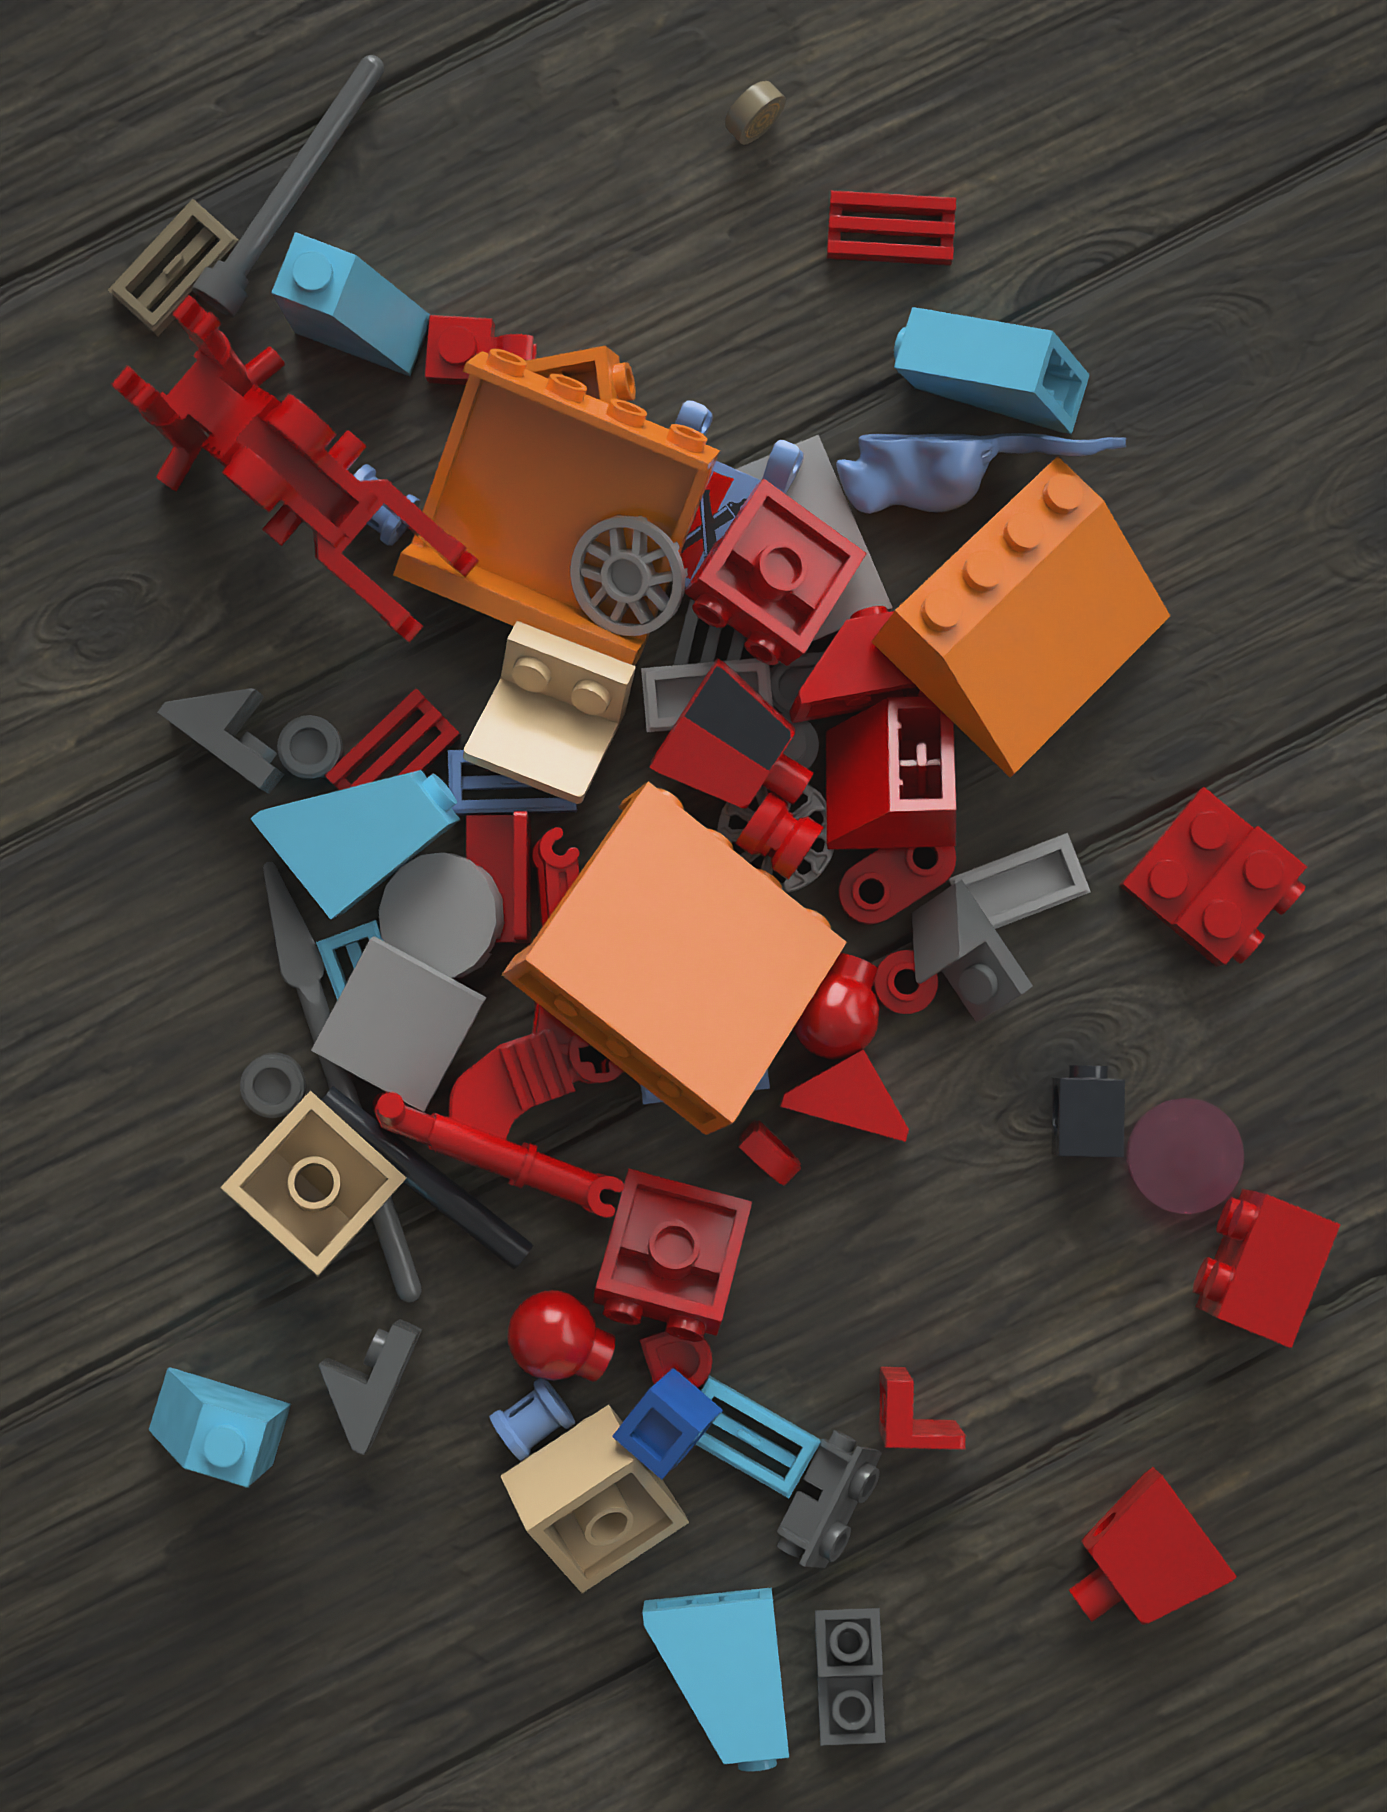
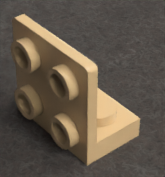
[463,621,636,804]

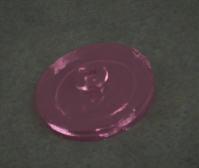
[1127,1098,1244,1214]

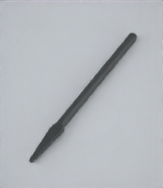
[263,862,422,1303]

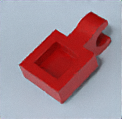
[425,315,537,385]

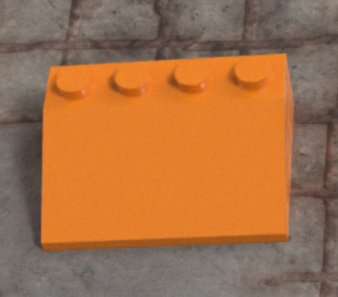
[871,456,1170,778]

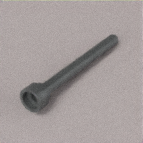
[192,55,384,318]

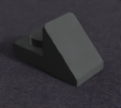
[157,688,284,794]
[912,879,1033,1023]
[319,1319,423,1455]

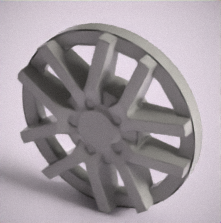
[570,515,688,636]

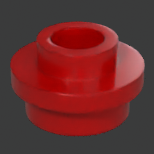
[874,950,938,1014]

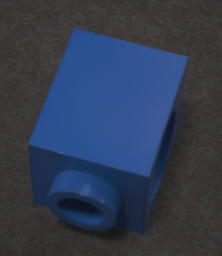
[612,1368,723,1480]

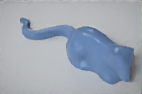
[836,433,1126,514]

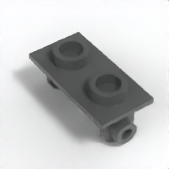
[777,1430,882,1568]

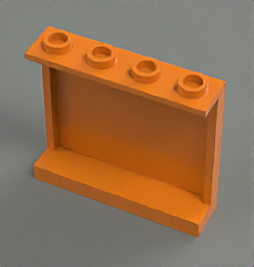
[393,349,720,666]
[502,781,847,1135]

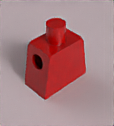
[1069,1467,1237,1625]

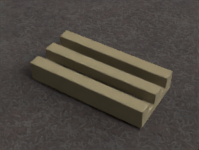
[108,199,239,337]

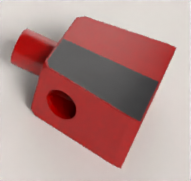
[650,658,813,809]

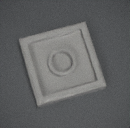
[311,936,487,1112]

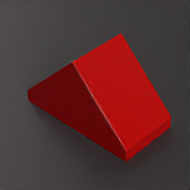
[779,1049,909,1142]

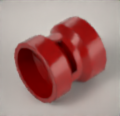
[735,791,824,880]

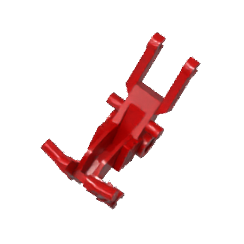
[111,295,479,643]
[372,827,625,1217]

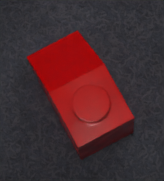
[789,606,921,723]

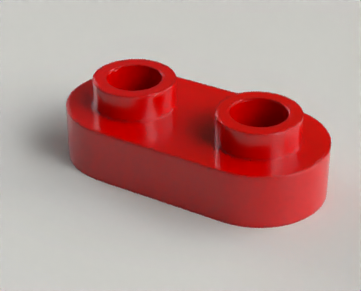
[838,846,956,925]

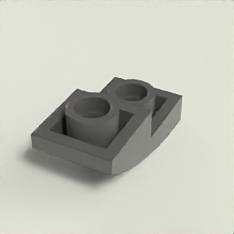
[815,1608,885,1746]

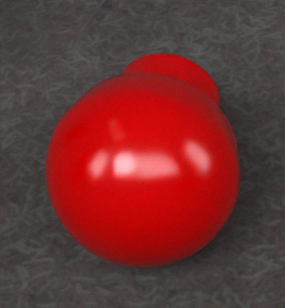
[793,952,880,1059]
[508,1290,616,1382]

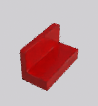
[466,811,531,943]
[879,1367,966,1449]

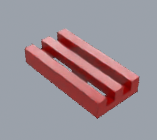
[827,190,957,266]
[325,688,462,790]

